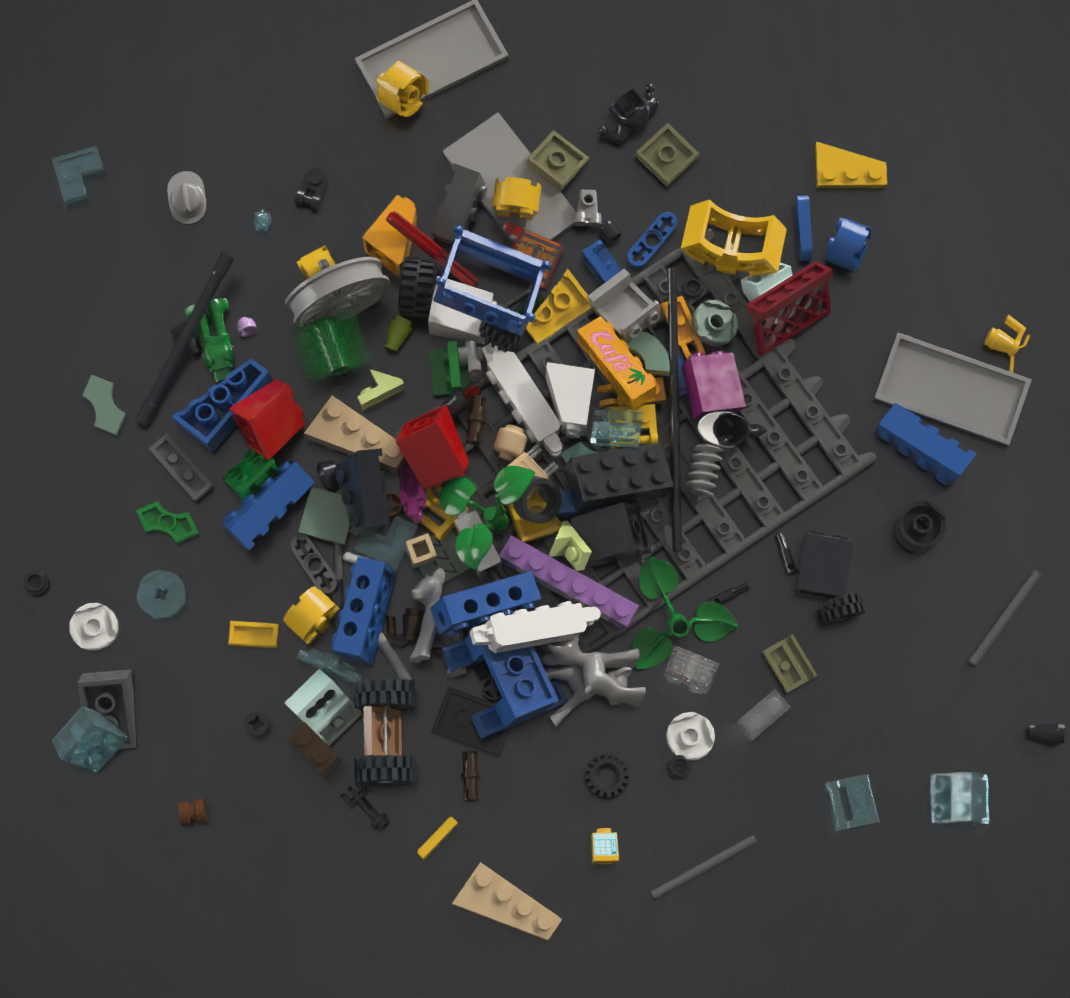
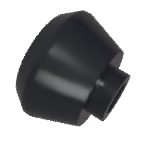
[316,461,340,492]

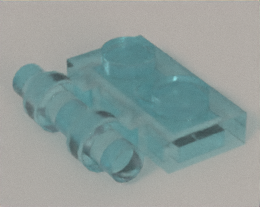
[591,408,643,447]

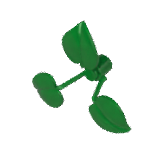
[440,466,535,570]
[632,557,738,669]

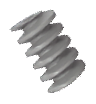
[685,444,724,497]

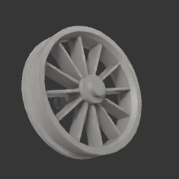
[285,257,391,331]

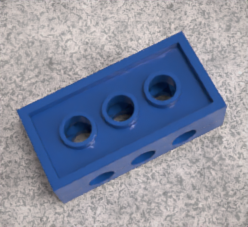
[331,557,397,666]
[430,571,541,637]

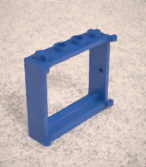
[433,226,551,336]

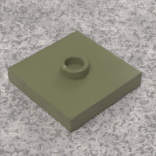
[634,123,700,187]
[525,130,589,191]

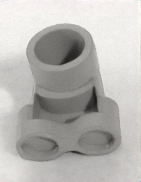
[573,189,601,227]
[457,340,483,382]

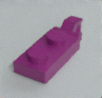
[399,466,427,524]

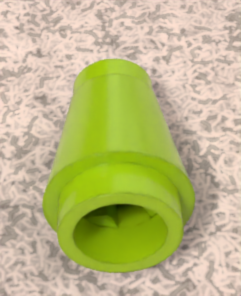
[384,315,412,352]

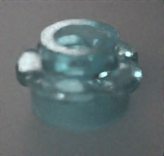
[253,209,272,231]

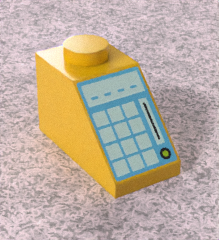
[591,828,619,865]

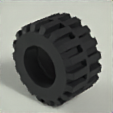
[398,257,437,319]

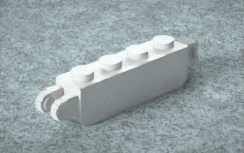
[482,343,562,457]
[470,601,601,653]

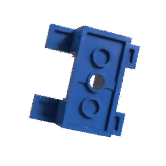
[441,614,568,739]

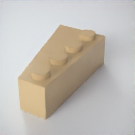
[304,396,407,474]
[452,862,562,941]

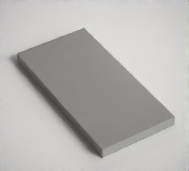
[355,0,508,119]
[442,113,576,246]
[874,333,1032,446]

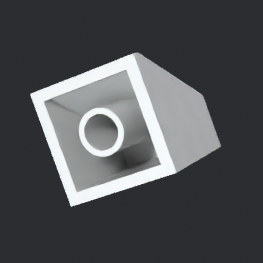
[428,276,497,344]
[546,362,595,439]

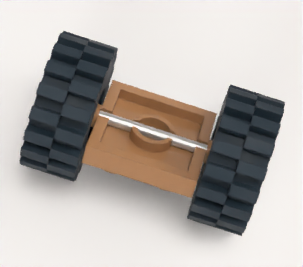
[354,678,416,786]

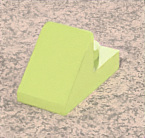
[357,370,405,410]
[549,521,592,571]

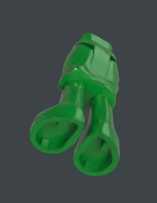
[184,299,234,383]

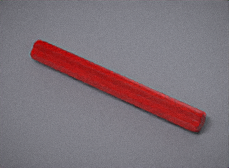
[386,211,478,287]

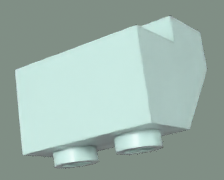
[741,263,812,324]
[285,669,363,746]

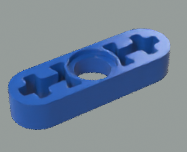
[795,195,813,261]
[627,212,678,270]

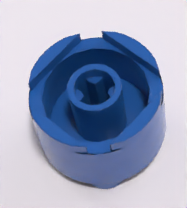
[826,218,873,272]

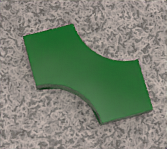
[136,501,199,545]

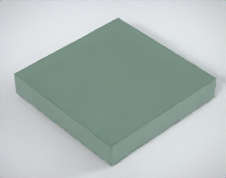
[298,487,350,546]

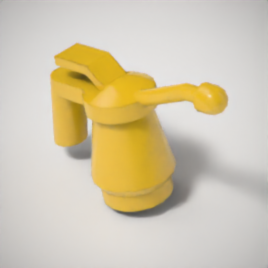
[984,314,1031,372]

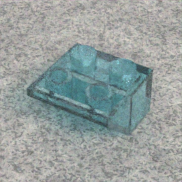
[52,706,128,773]
[930,772,989,825]

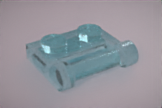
[824,774,880,831]

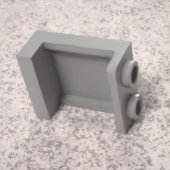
[588,269,662,343]

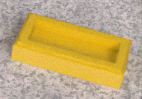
[228,621,279,649]
[417,817,458,860]

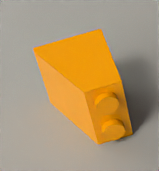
[362,195,417,278]

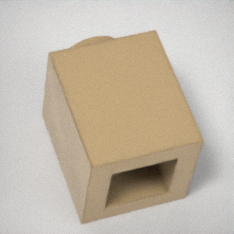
[405,533,437,569]

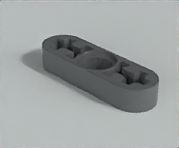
[290,534,340,595]

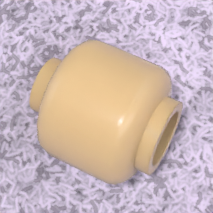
[493,424,528,462]

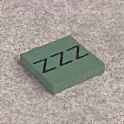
[418,530,472,585]

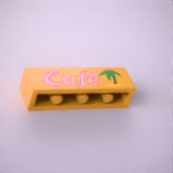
[577,316,657,411]

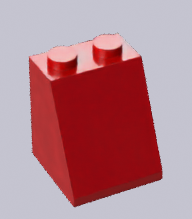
[229,379,305,460]
[395,404,469,489]

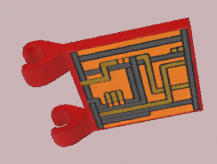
[490,222,564,289]

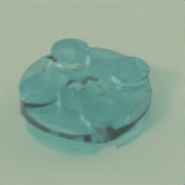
[137,570,186,619]

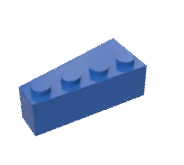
[172,358,274,452]
[876,402,977,487]
[222,460,315,550]

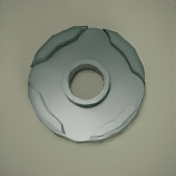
[691,300,738,346]

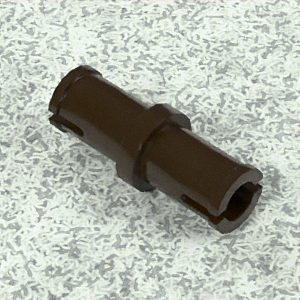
[466,395,486,445]
[461,750,480,802]

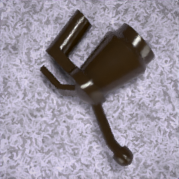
[386,608,442,654]

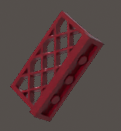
[746,261,833,356]

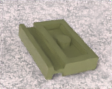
[762,634,818,694]

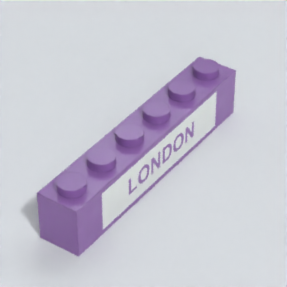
[499,535,639,631]

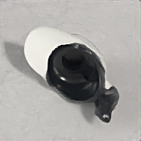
[698,411,767,448]

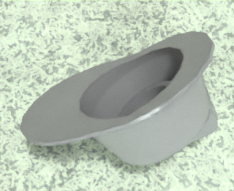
[167,171,207,224]

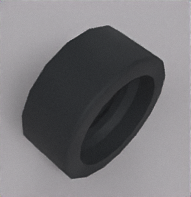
[513,476,562,524]

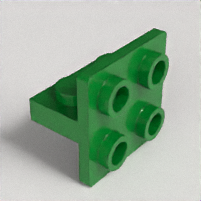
[429,341,480,396]
[222,449,278,500]

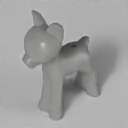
[409,568,467,677]
[541,637,646,707]
[545,664,632,728]

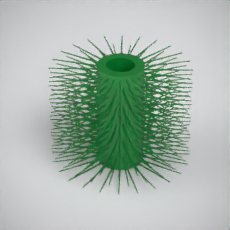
[290,308,371,384]

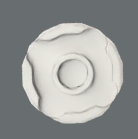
[69,603,118,651]
[666,712,715,761]

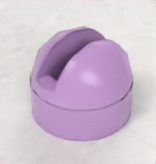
[237,317,257,337]

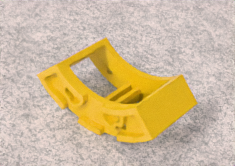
[681,199,787,276]

